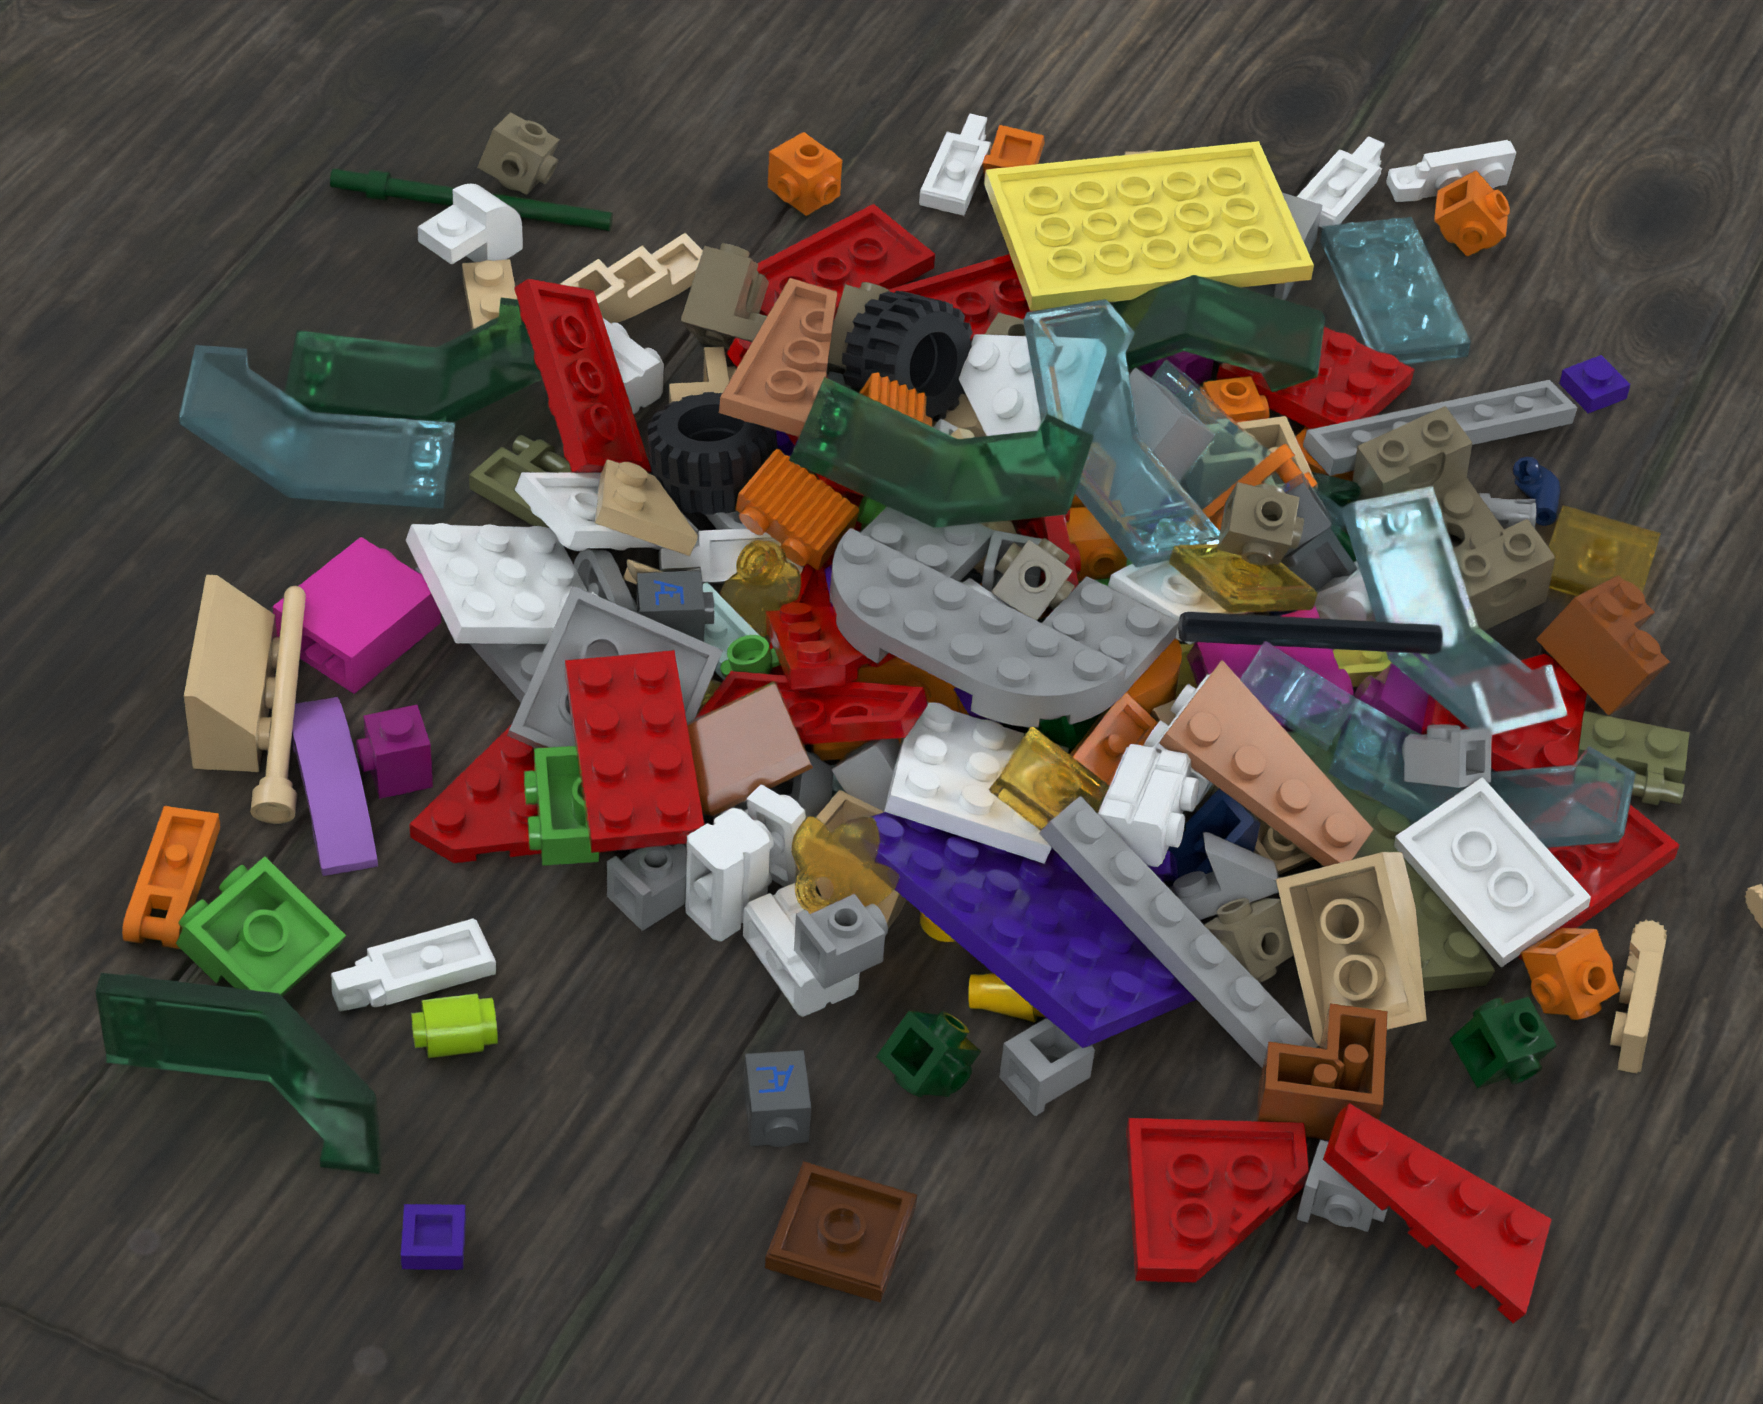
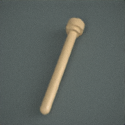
[250,586,306,824]

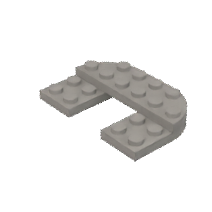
[830,488,1179,727]

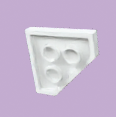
[959,334,1106,487]

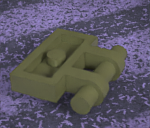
[469,435,572,528]
[1574,711,1690,806]

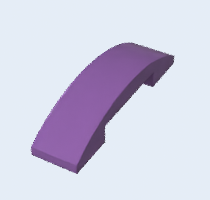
[291,697,378,876]

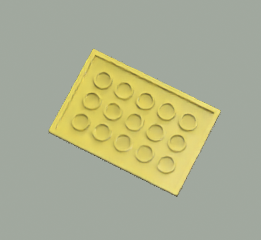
[984,141,1314,311]

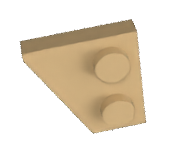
[595,459,698,556]

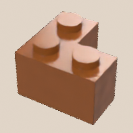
[1536,575,1670,716]
[1256,1003,1388,1140]

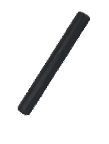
[1178,612,1443,654]

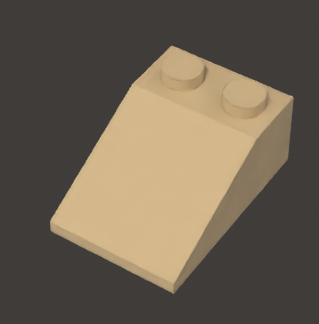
[1276,852,1427,1046]

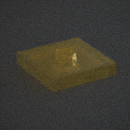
[1549,505,1661,596]
[1169,544,1318,613]
[989,727,1110,831]

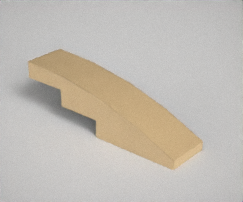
[519,233,703,324]

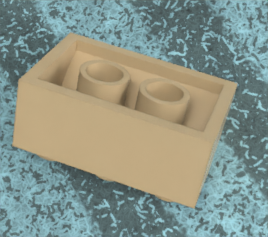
[184,575,280,772]

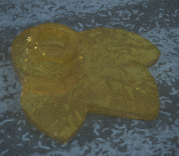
[720,540,801,637]
[791,816,900,914]

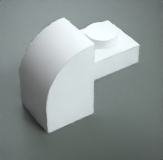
[418,184,523,264]

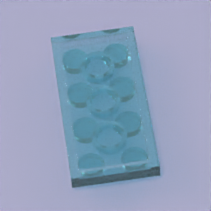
[1320,217,1471,364]

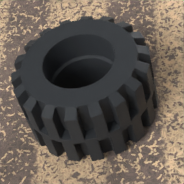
[842,291,973,422]
[647,392,778,515]

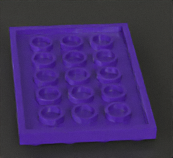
[839,812,1197,1048]

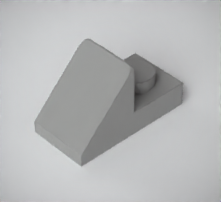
[1168,832,1279,920]

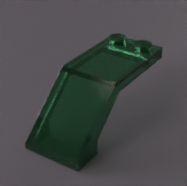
[1061,275,1325,392]
[283,297,541,432]
[789,377,1094,528]
[95,973,382,1174]

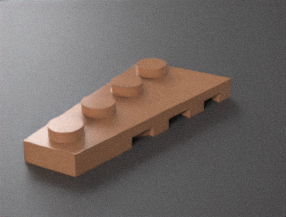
[719,278,837,442]
[1159,660,1374,867]

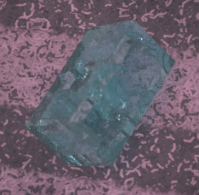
[1240,641,1358,751]

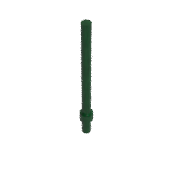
[330,169,613,231]

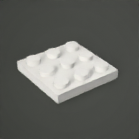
[406,523,588,644]
[884,702,1069,864]

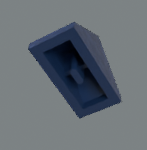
[1166,788,1260,886]

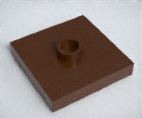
[765,1161,918,1303]

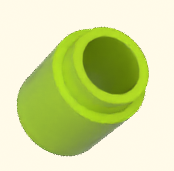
[411,993,498,1058]

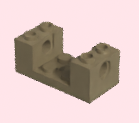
[681,243,890,376]
[1351,406,1556,643]

